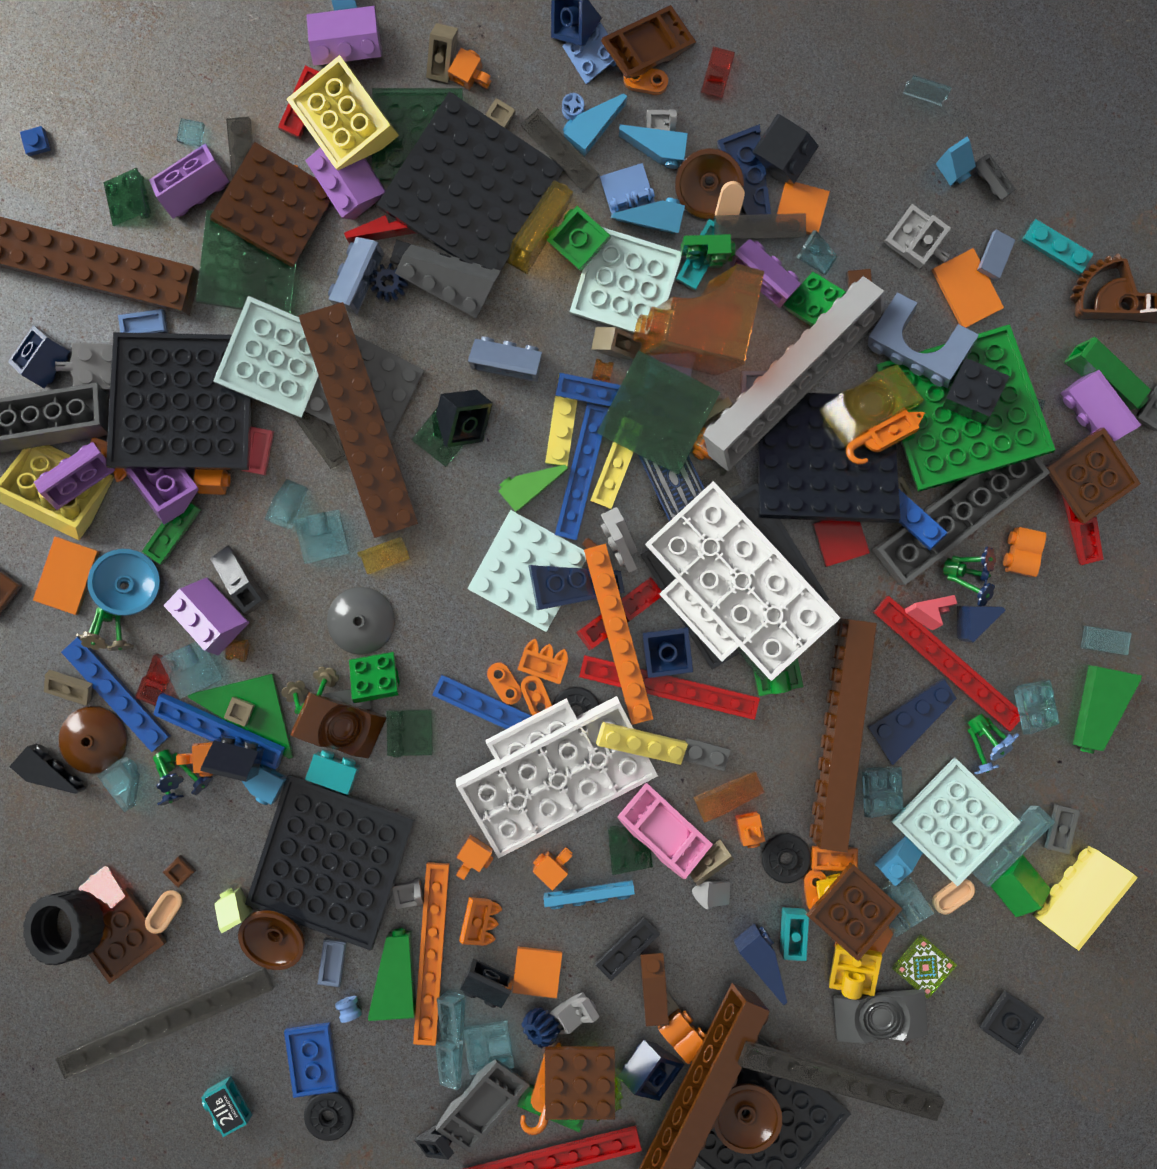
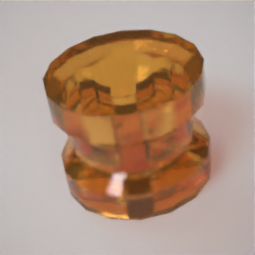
[592,359,614,383]
[225,638,249,662]

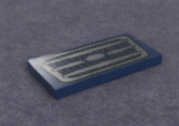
[635,429,705,522]

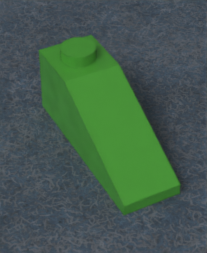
[499,465,568,513]

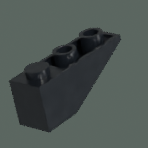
[210,545,268,614]
[9,743,86,794]

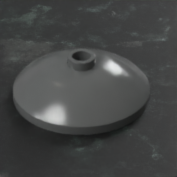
[327,587,395,654]

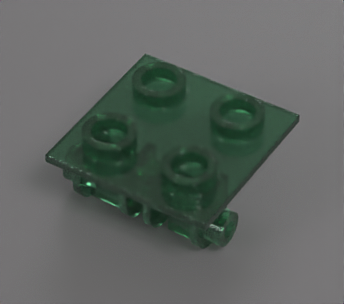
[103,168,151,226]
[411,407,463,467]
[386,710,432,757]
[608,826,653,875]

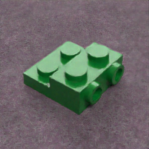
[547,206,611,272]
[680,234,735,268]

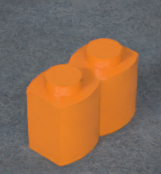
[1003,527,1046,578]
[658,1009,706,1064]

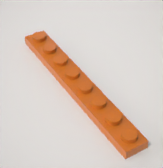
[584,543,654,725]
[413,862,450,1046]

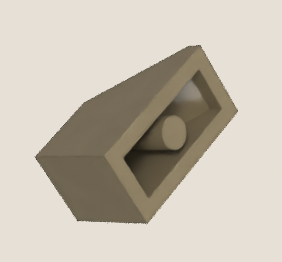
[426,23,458,83]
[591,327,645,362]

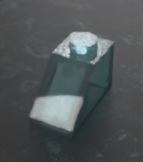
[265,479,308,529]
[97,757,140,812]

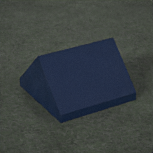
[551,0,602,46]
[957,606,1006,643]
[643,627,693,678]

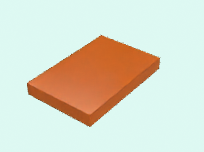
[932,248,1004,328]
[33,536,100,615]

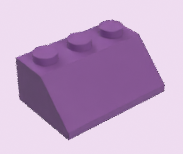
[307,5,383,66]
[149,143,230,219]
[305,147,386,220]
[729,239,801,309]
[1060,370,1141,442]
[34,442,115,510]
[124,469,199,524]
[164,577,249,656]

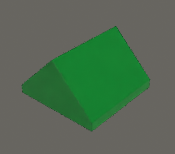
[987,854,1051,917]

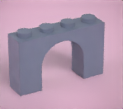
[867,293,979,388]

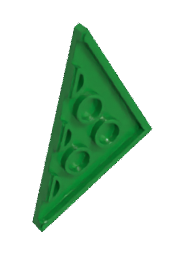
[188,673,294,759]

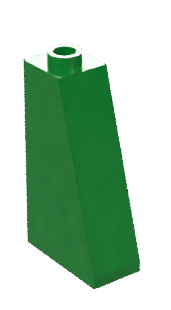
[1064,337,1151,411]
[1073,665,1142,754]
[368,928,416,1021]

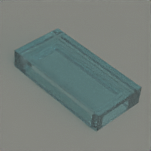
[1081,626,1132,655]

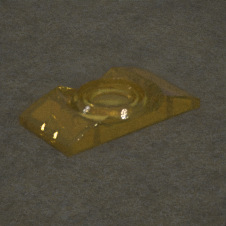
[820,365,924,447]

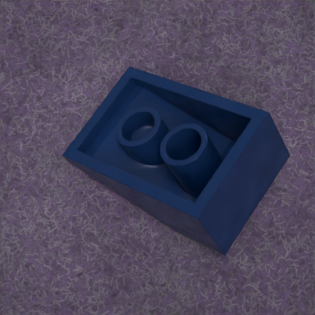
[734,923,787,1005]

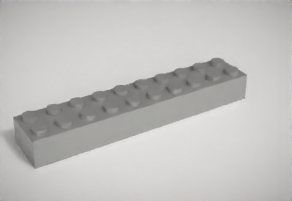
[703,276,885,472]

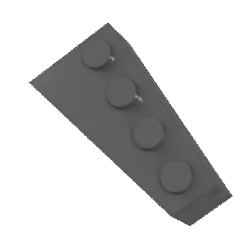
[395,244,501,318]

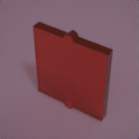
[77,865,127,916]

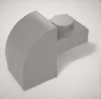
[549,992,600,1034]

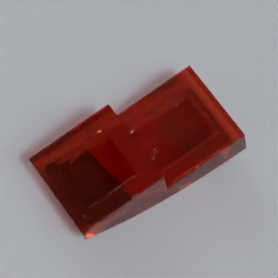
[701,46,735,98]
[135,654,177,706]

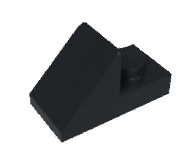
[414,1124,454,1160]

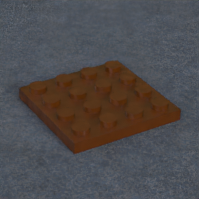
[210,142,331,267]

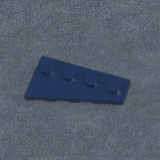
[717,124,772,227]
[528,565,625,610]
[867,679,957,765]

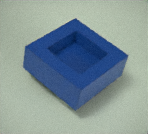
[20,126,51,156]

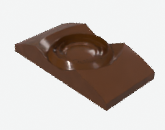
[601,5,696,79]
[290,692,387,758]

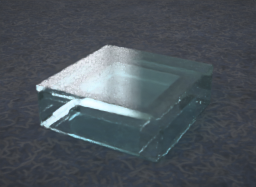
[176,118,205,147]

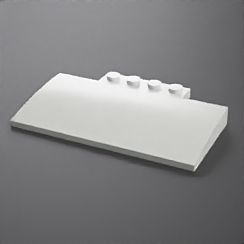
[645,481,840,681]
[456,696,658,859]

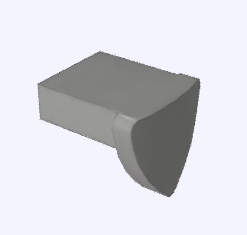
[646,109,677,131]
[393,878,424,909]
[692,880,730,910]

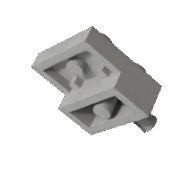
[884,204,951,269]
[55,343,113,390]
[600,507,638,573]

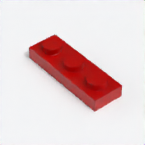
[278,65,319,139]

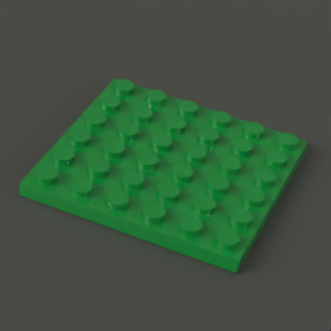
[876,324,1056,492]

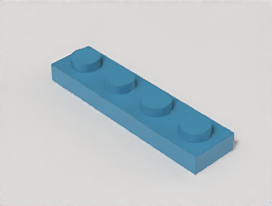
[543,880,635,909]

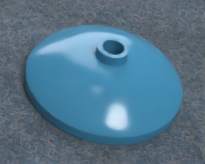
[87,549,160,616]

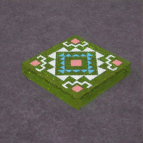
[892,934,957,999]

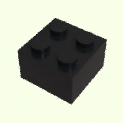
[943,358,1010,425]

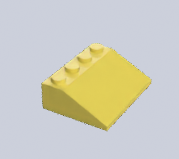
[287,55,399,170]
[0,445,114,540]
[1033,846,1138,951]

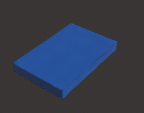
[284,1022,339,1098]

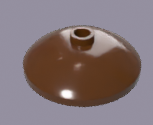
[675,148,744,219]
[59,706,128,774]
[238,910,305,970]
[714,1083,782,1154]

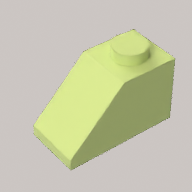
[215,888,253,933]

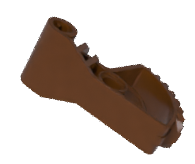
[1070,253,1157,323]

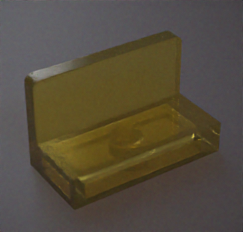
[357,537,410,574]

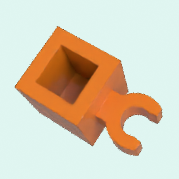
[448,48,492,91]
[193,469,231,495]
[176,742,213,777]
[735,811,766,848]
[456,835,494,880]
[533,847,573,891]

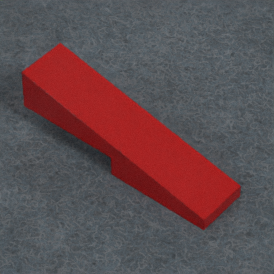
[344,215,416,244]
[1062,495,1104,565]
[576,577,662,650]

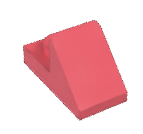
[905,595,957,630]

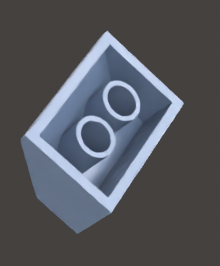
[328,237,384,315]
[468,337,543,382]

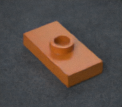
[811,846,858,871]

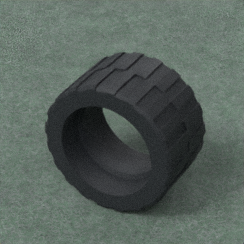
[23,890,105,966]

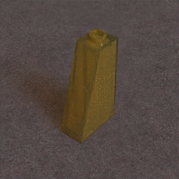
[508,180,573,274]

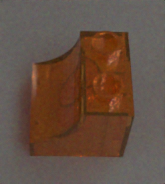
[633,264,764,375]

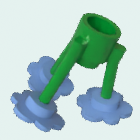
[967,714,1019,774]

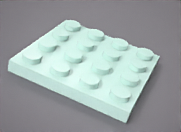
[570,227,681,340]
[213,296,318,418]
[467,510,586,632]
[891,758,1021,887]

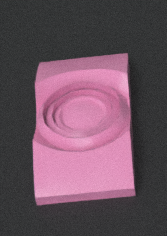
[617,783,713,879]

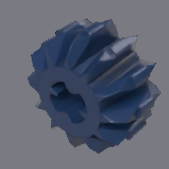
[369,263,409,303]
[521,1007,561,1049]

